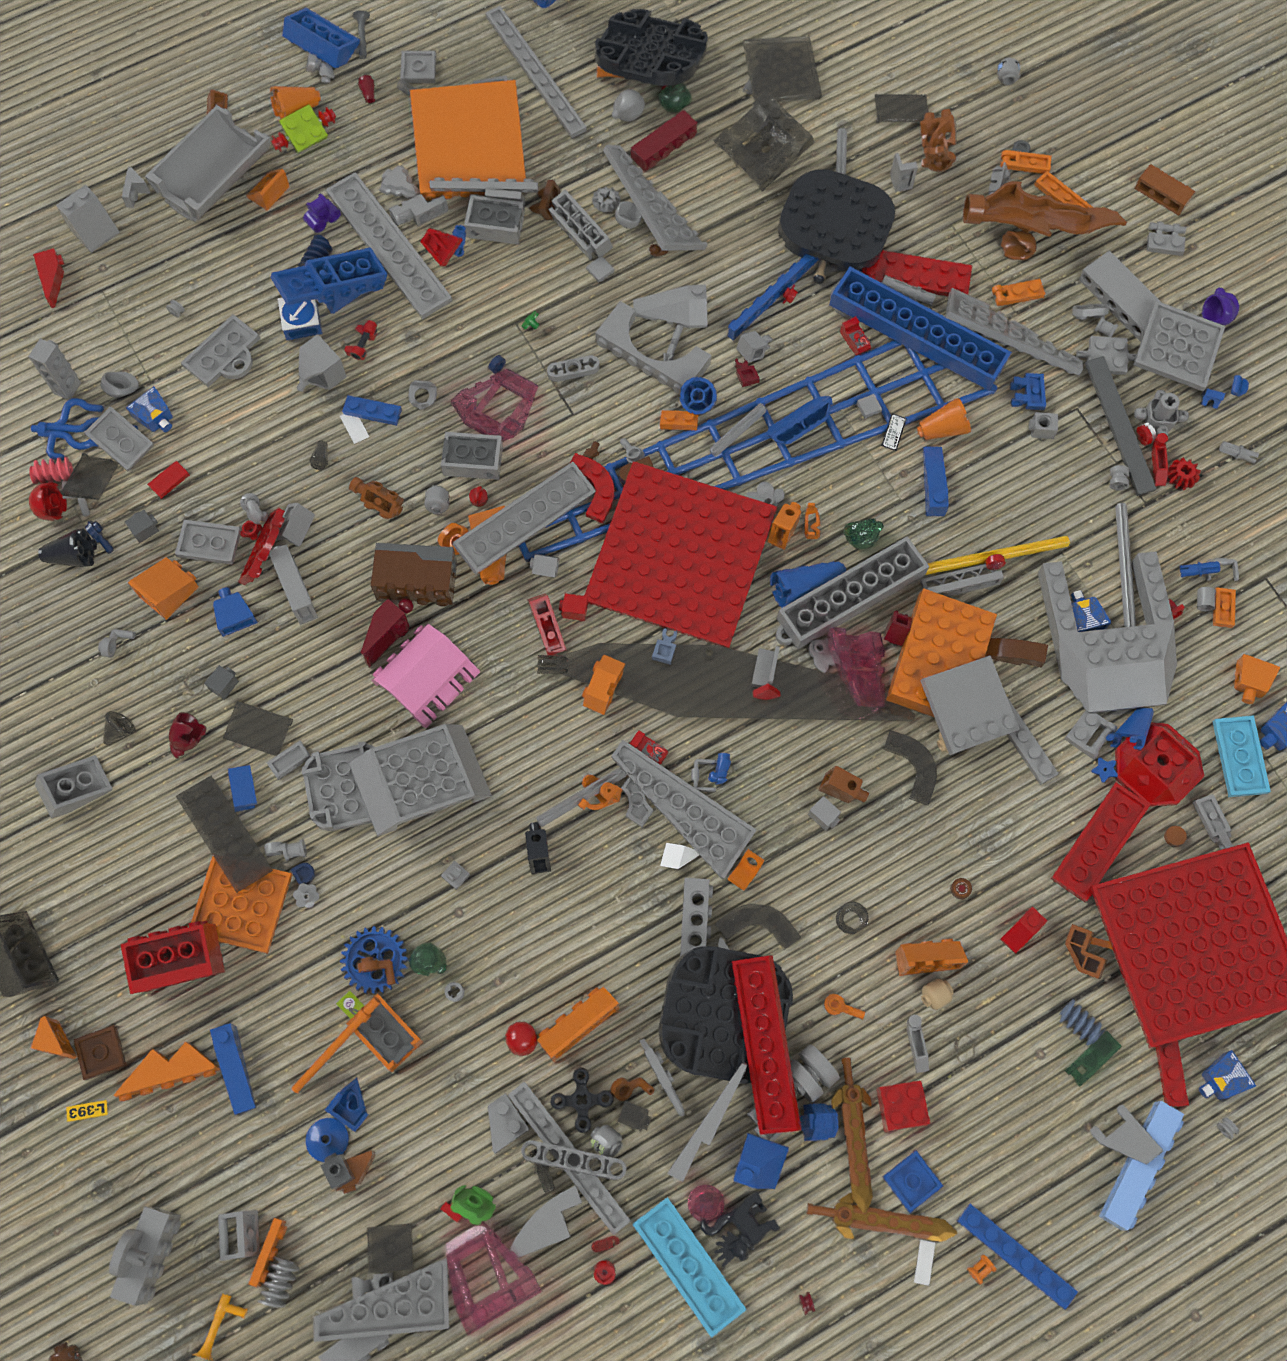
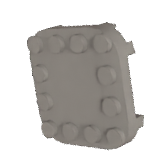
[302,742,375,831]

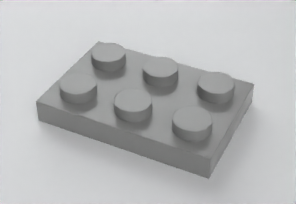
[84,406,154,472]
[175,519,241,565]

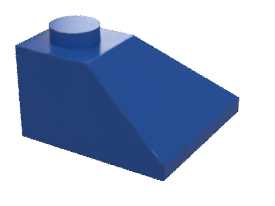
[733,1133,789,1189]

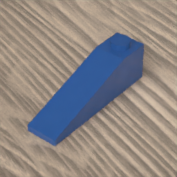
[923,447,949,516]
[210,1023,256,1115]

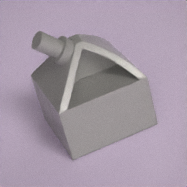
[296,334,347,392]

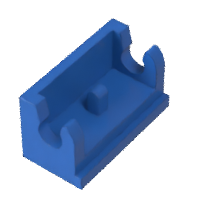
[228,765,257,812]

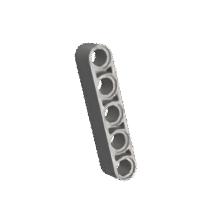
[521,1141,626,1180]

